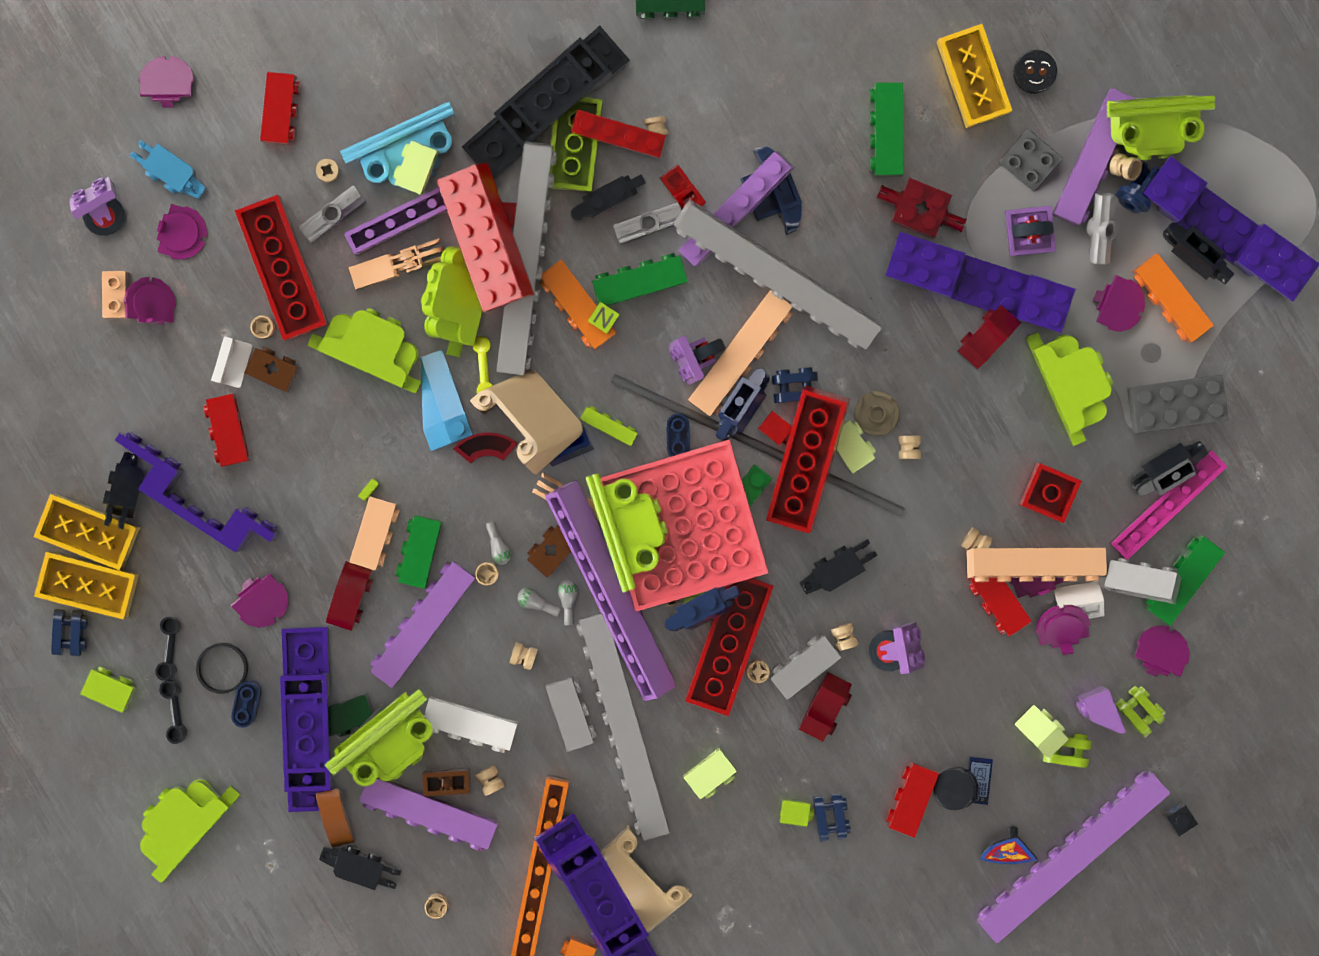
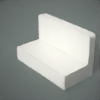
[211,336,253,388]
[1054,581,1104,619]

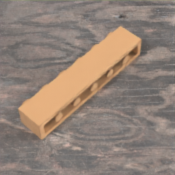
[688,290,793,417]
[967,548,1107,582]

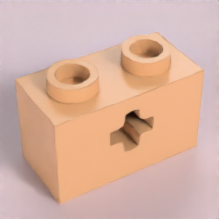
[102,271,130,319]

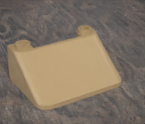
[470,370,583,475]
[601,825,692,932]

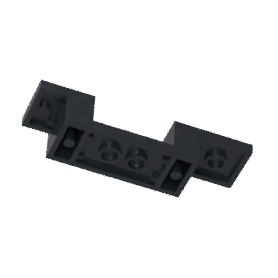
[462,25,630,180]

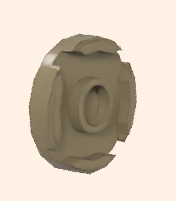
[854,391,900,436]

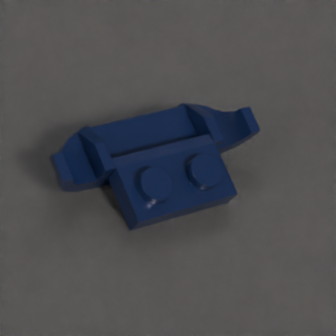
[740,146,802,235]

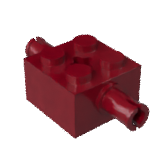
[876,178,967,239]

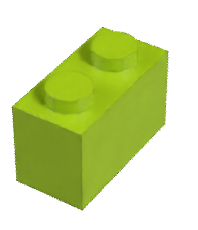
[80,666,137,713]

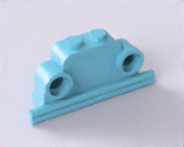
[340,102,455,190]

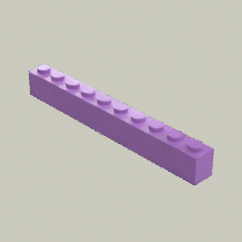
[545,481,676,701]
[977,771,1170,944]

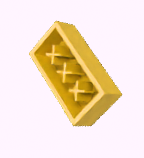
[936,24,1013,129]
[34,494,140,570]
[34,551,139,620]

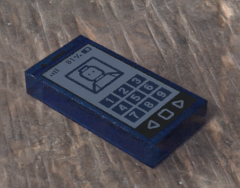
[968,756,993,805]

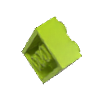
[580,406,638,446]

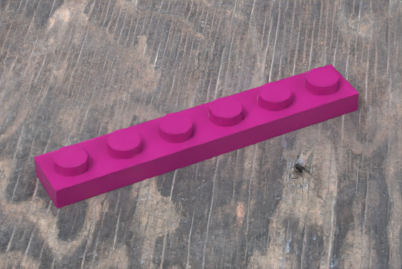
[1110,450,1227,560]

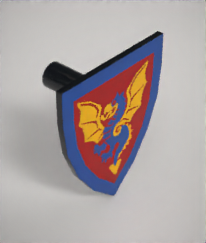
[979,826,1038,864]

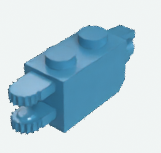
[129,140,206,199]

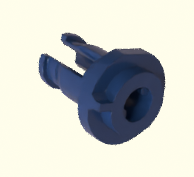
[1115,162,1160,213]

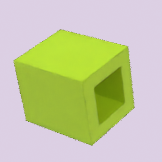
[779,798,814,827]

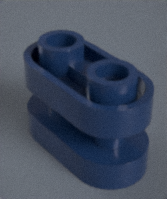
[772,367,818,403]
[666,414,690,457]
[51,609,88,656]
[231,680,262,728]
[813,793,851,842]

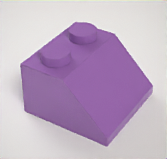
[1076,686,1126,734]

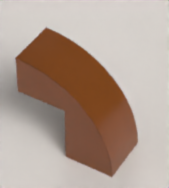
[316,788,355,848]

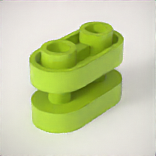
[1115,686,1166,738]
[1043,731,1092,768]

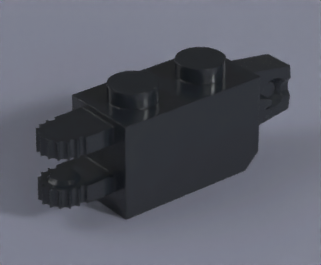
[570,174,646,221]
[1162,222,1234,284]
[1130,441,1208,497]
[103,452,143,529]
[799,539,877,595]
[319,845,401,890]

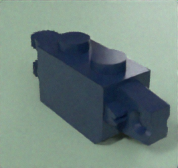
[716,368,770,441]
[664,586,742,632]

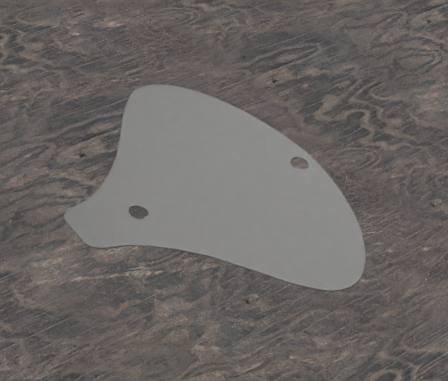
[965,118,1317,433]

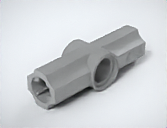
[299,185,366,243]
[1087,193,1118,264]
[613,202,681,244]

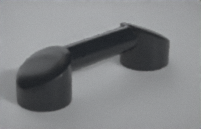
[155,616,181,681]
[159,680,187,744]

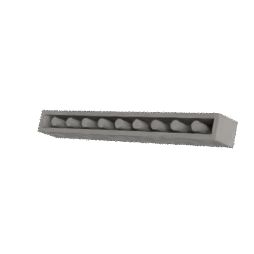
[496,141,557,375]
[674,199,882,350]
[576,613,670,841]

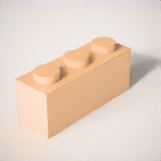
[350,496,400,570]

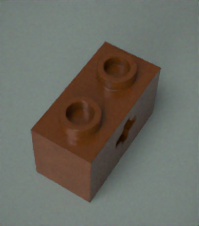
[244,346,300,393]
[527,525,571,578]
[422,768,471,796]

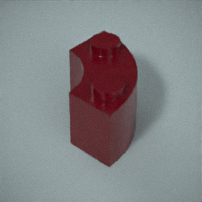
[958,305,1021,369]
[453,432,519,464]
[326,561,373,631]
[798,672,852,742]

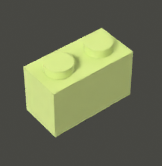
[393,141,440,194]
[836,420,876,474]
[1015,705,1068,758]
[683,748,737,799]

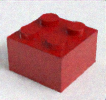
[1019,463,1082,523]

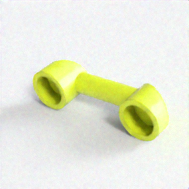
[473,336,494,394]

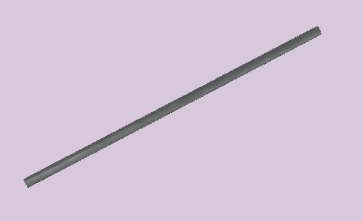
[611,374,905,516]

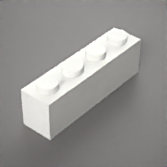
[424,697,518,753]

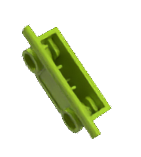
[1107,95,1215,160]
[421,246,482,358]
[307,308,421,394]
[1025,332,1113,446]
[586,473,669,592]
[325,689,433,786]
[140,779,241,883]

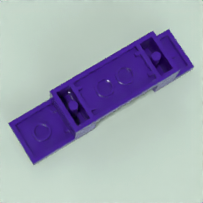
[1142,156,1319,302]
[885,232,1076,333]
[114,431,280,552]
[280,627,334,812]
[534,813,657,956]

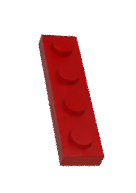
[571,110,666,158]

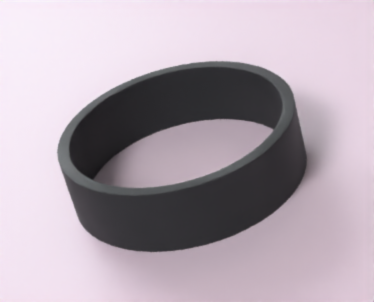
[196,643,248,694]

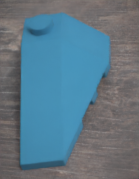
[421,350,474,451]

